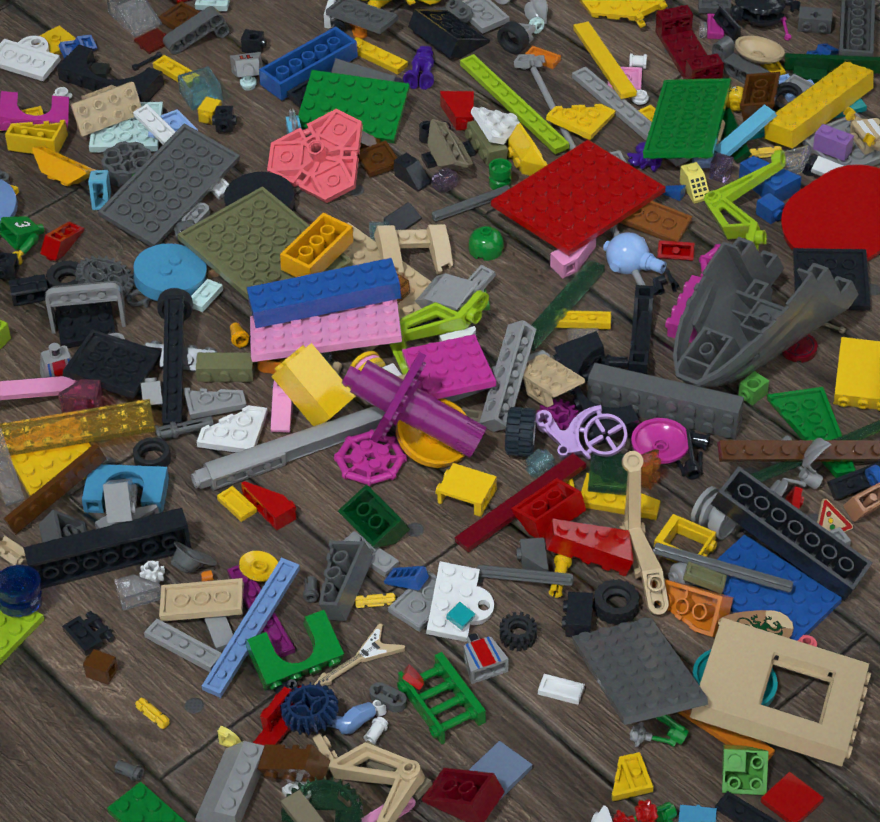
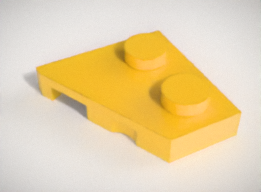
[612,752,653,801]

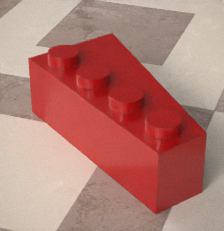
[545,519,634,577]

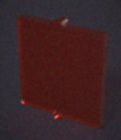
[134,28,166,54]

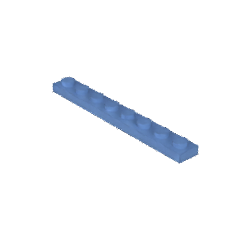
[202,557,300,698]

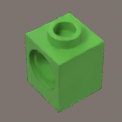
[738,371,769,405]

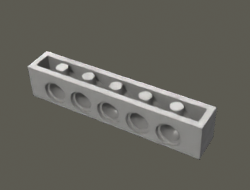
[479,320,536,432]

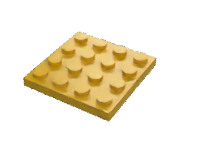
[2,417,91,497]

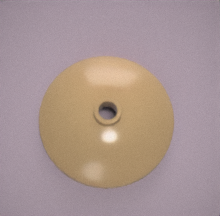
[735,36,785,65]

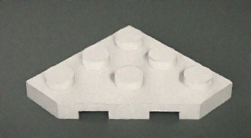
[470,107,522,145]
[197,405,268,452]

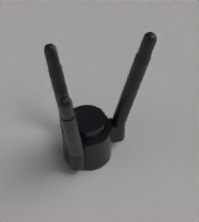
[675,429,703,480]

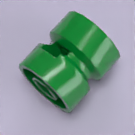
[489,158,512,190]

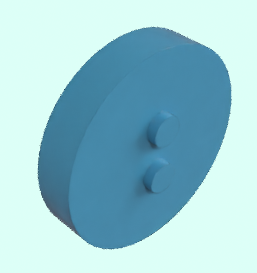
[134,244,207,301]

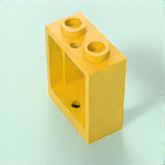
[654,514,718,563]

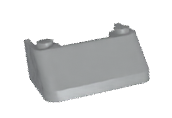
[45,281,126,334]

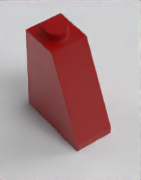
[440,91,474,130]

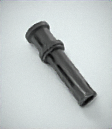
[154,416,214,439]

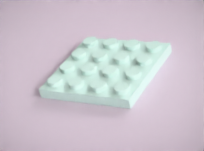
[89,102,163,153]

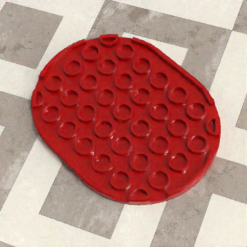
[781,165,880,262]

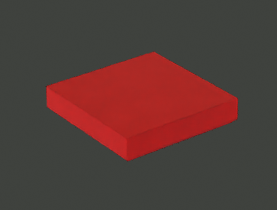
[761,772,824,822]

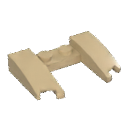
[374,224,453,275]

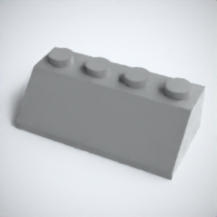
[195,741,264,822]

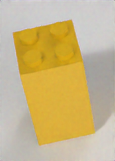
[271,343,356,426]

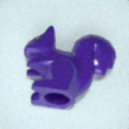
[627,141,662,172]

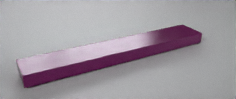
[227,565,295,658]

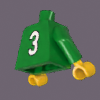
[0,216,44,265]

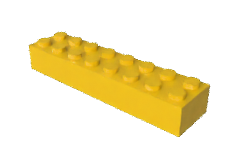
[764,61,873,149]

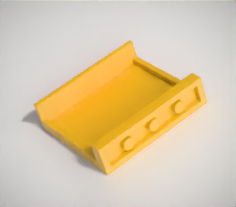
[833,337,880,411]

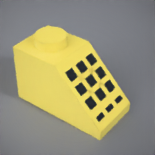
[680,162,709,204]

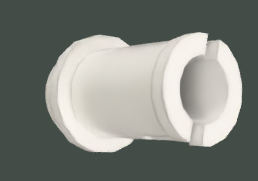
[364,716,388,744]

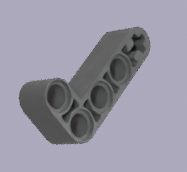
[163,6,229,54]
[712,36,769,84]

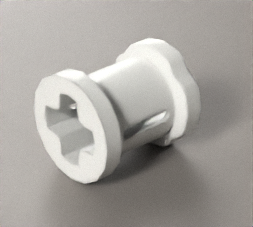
[629,53,647,69]

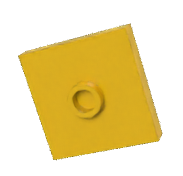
[35,25,76,55]

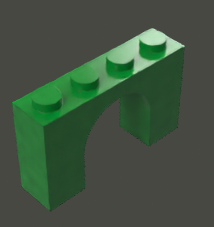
[245,610,344,691]

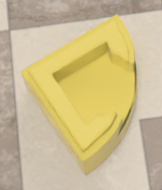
[218,726,241,747]

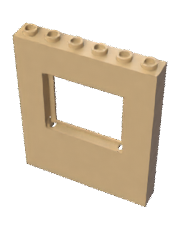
[690,617,871,766]

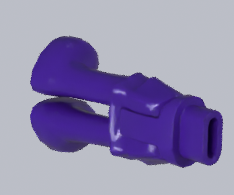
[403,46,434,90]

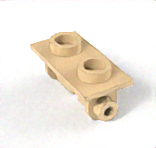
[0,535,28,572]

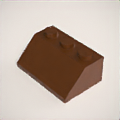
[740,71,780,122]

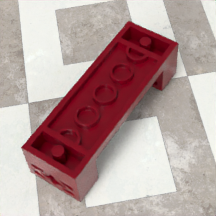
[655,5,724,79]

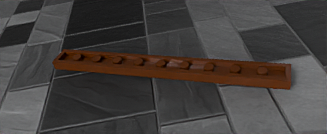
[717,440,880,462]

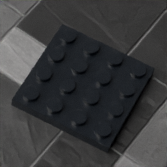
[792,248,871,311]
[62,329,162,399]

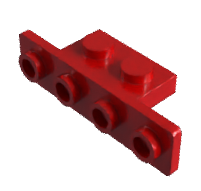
[253,686,301,746]

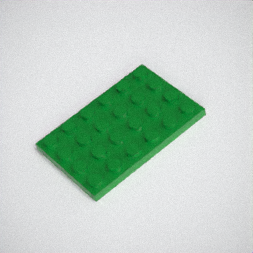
[298,70,410,144]

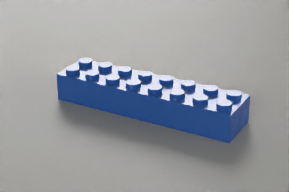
[247,258,401,328]

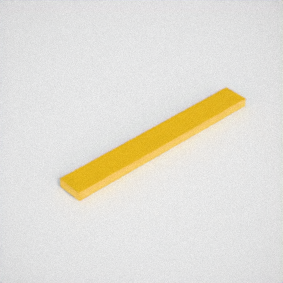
[573,21,637,99]

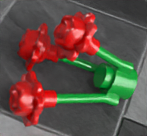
[612,799,677,822]

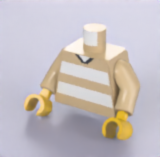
[843,107,880,155]

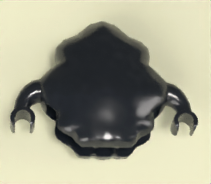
[730,0,801,27]

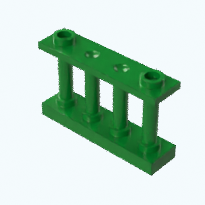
[397,652,486,745]

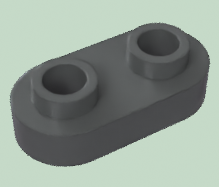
[446,0,473,22]

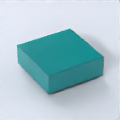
[446,602,476,630]

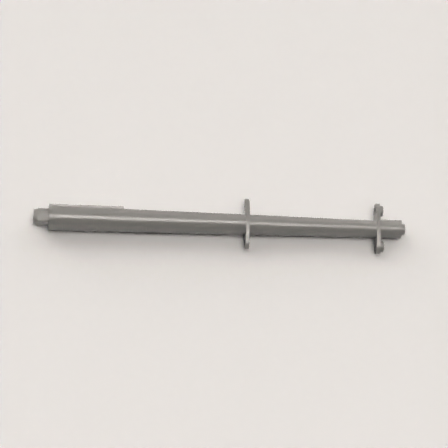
[191,350,550,491]

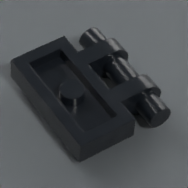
[62,611,115,656]

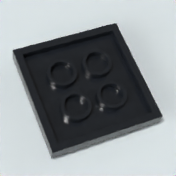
[55,301,115,348]

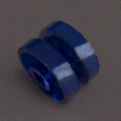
[0,565,42,617]

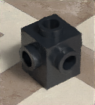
[212,106,237,133]
[0,252,20,279]

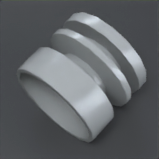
[691,486,737,539]

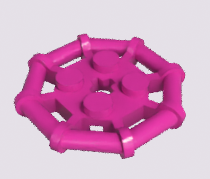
[334,429,407,487]

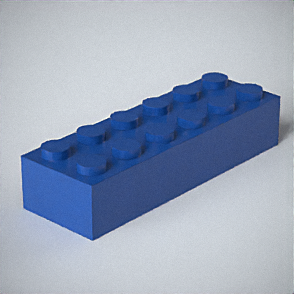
[259,26,358,101]

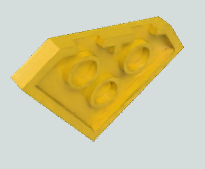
[546,104,616,140]

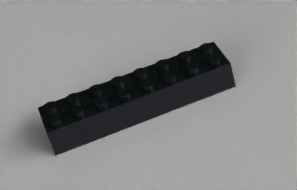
[711,466,872,601]
[23,508,191,591]

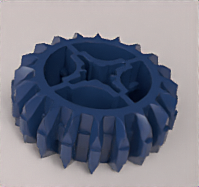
[281,682,339,736]

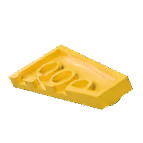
[581,473,660,520]

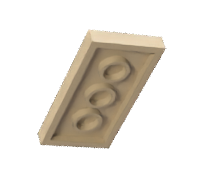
[159,578,244,621]

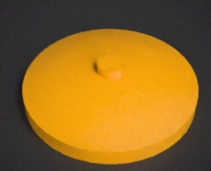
[396,398,467,468]

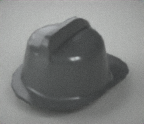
[171,541,217,573]

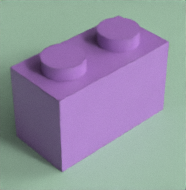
[813,124,854,161]

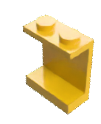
[435,463,497,517]

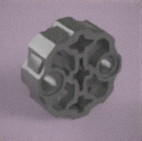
[101,141,152,187]

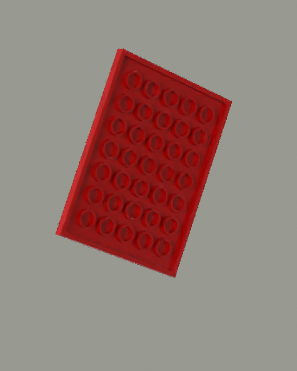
[491,140,666,256]

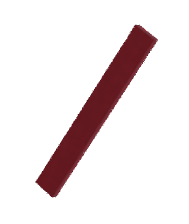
[454,453,587,552]

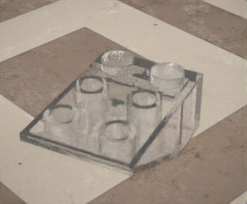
[107,0,162,37]

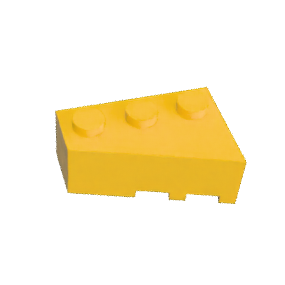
[5,120,68,154]

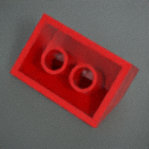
[511,478,586,539]

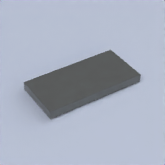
[326,0,398,34]

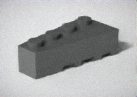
[319,540,373,621]

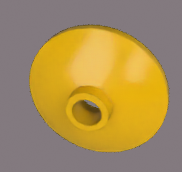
[239,551,278,581]

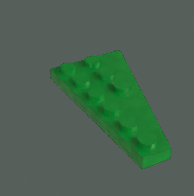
[767,387,856,478]

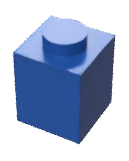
[756,193,785,224]

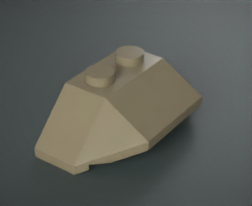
[427,119,473,170]

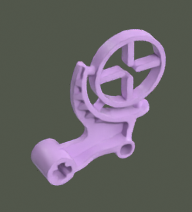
[535,405,627,460]

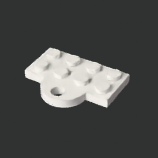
[0,36,61,82]
[426,561,494,642]

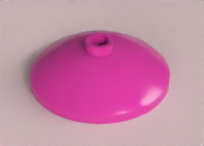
[631,418,689,464]

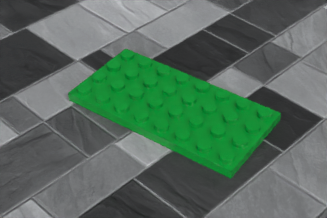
[643,78,732,159]

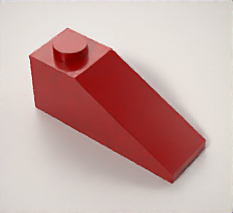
[40,221,85,261]
[241,481,296,531]

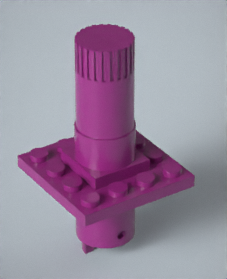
[341,352,487,458]

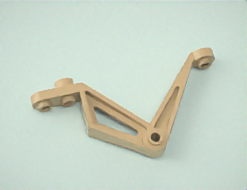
[619,451,669,615]
[312,733,425,822]

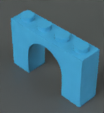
[82,464,169,513]

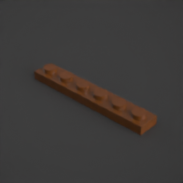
[3,444,107,535]

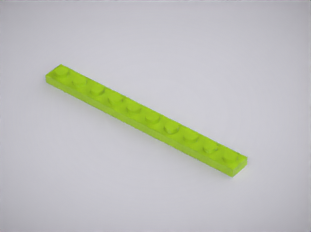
[460,54,569,154]

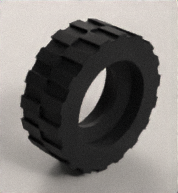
[46,260,79,289]
[594,579,639,625]

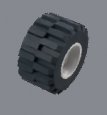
[505,407,536,457]

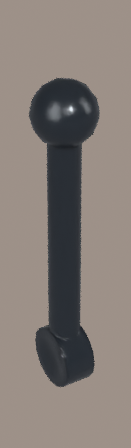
[132,52,162,71]

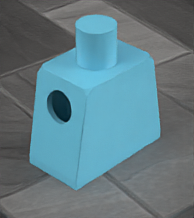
[88,170,111,210]

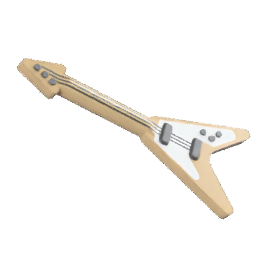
[314,624,405,686]

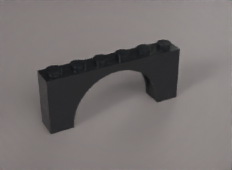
[57,44,164,102]
[553,331,639,446]

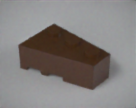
[257,744,330,787]

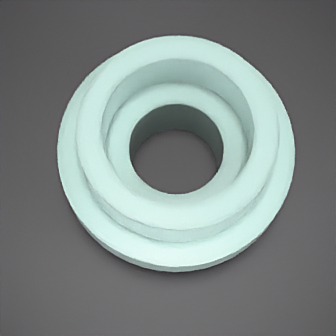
[529,17,544,34]
[240,76,257,91]

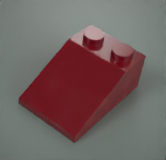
[422,768,505,822]

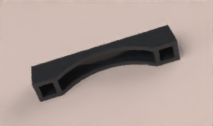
[628,285,654,375]

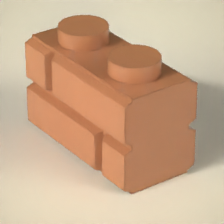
[843,482,880,522]

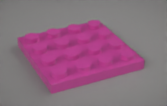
[402,334,496,399]

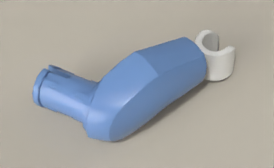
[326,700,386,735]

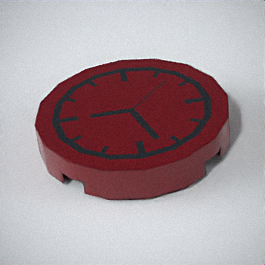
[782,335,818,362]

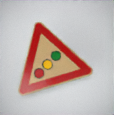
[817,499,853,532]

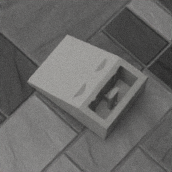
[415,273,478,311]

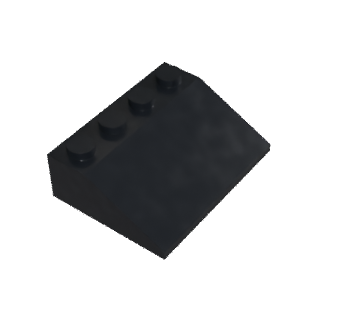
[408,9,490,59]

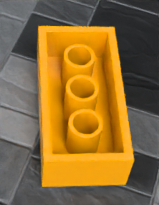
[280,212,353,277]

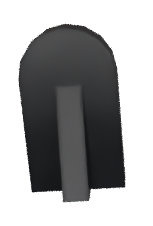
[652,269,680,295]

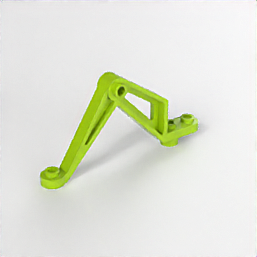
[704,150,786,250]
[389,290,489,375]

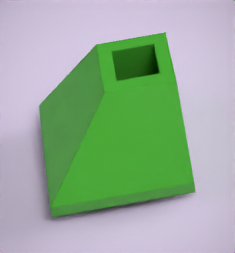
[722,745,768,795]

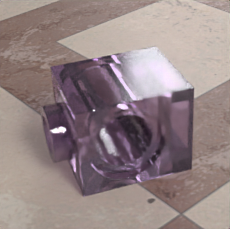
[709,152,734,183]

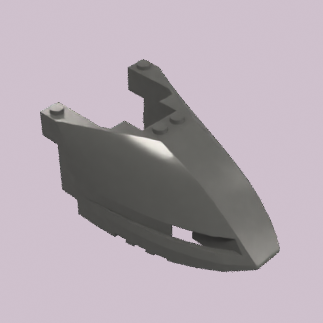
[673,237,859,387]

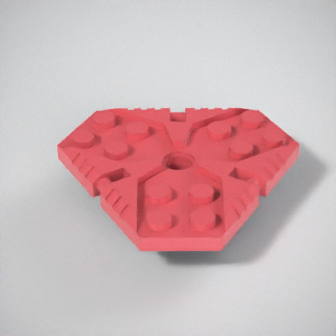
[267,109,363,203]

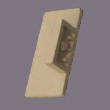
[71,82,142,136]
[523,354,585,407]

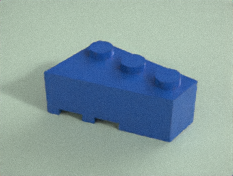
[739,156,802,202]

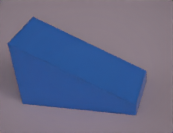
[663,185,686,201]

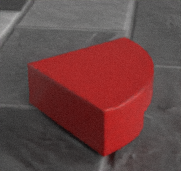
[402,665,424,690]

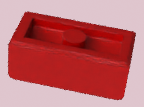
[657,240,695,261]

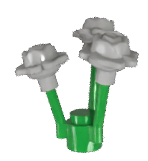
[630,715,689,747]

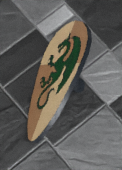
[718,610,794,638]

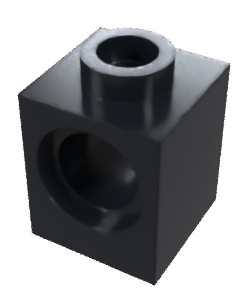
[241,29,267,53]

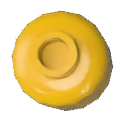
[726,86,744,111]

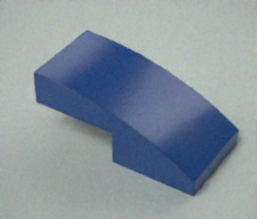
[58,35,97,59]
[806,43,838,55]

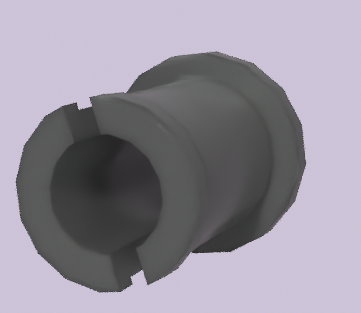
[303,576,319,603]
[114,760,144,782]

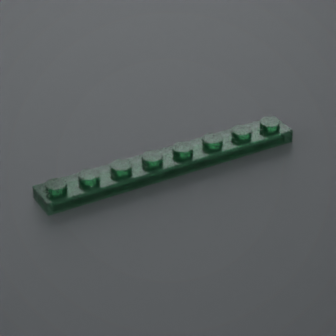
[531,260,605,351]

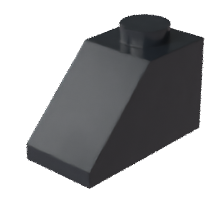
[394,152,431,192]

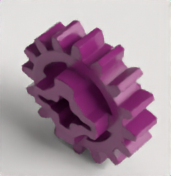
[537,399,578,431]

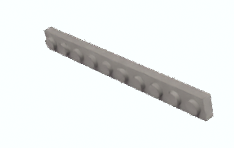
[572,67,690,167]

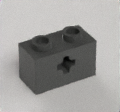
[797,6,833,34]

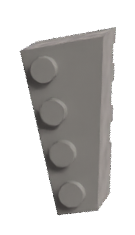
[103,478,138,523]

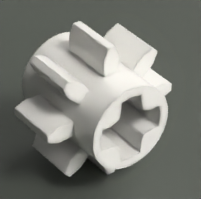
[139,561,165,586]

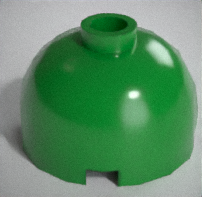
[468,226,504,261]

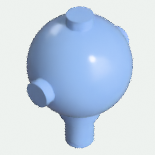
[603,232,667,274]

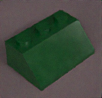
[338,484,410,548]

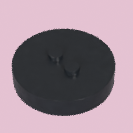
[224,172,295,211]

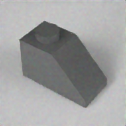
[516,538,548,571]

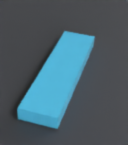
[714,104,777,160]

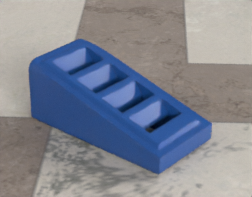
[384,566,429,590]

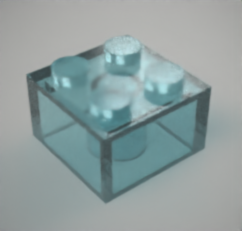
[178,66,223,110]

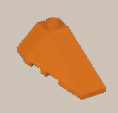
[650,579,734,637]

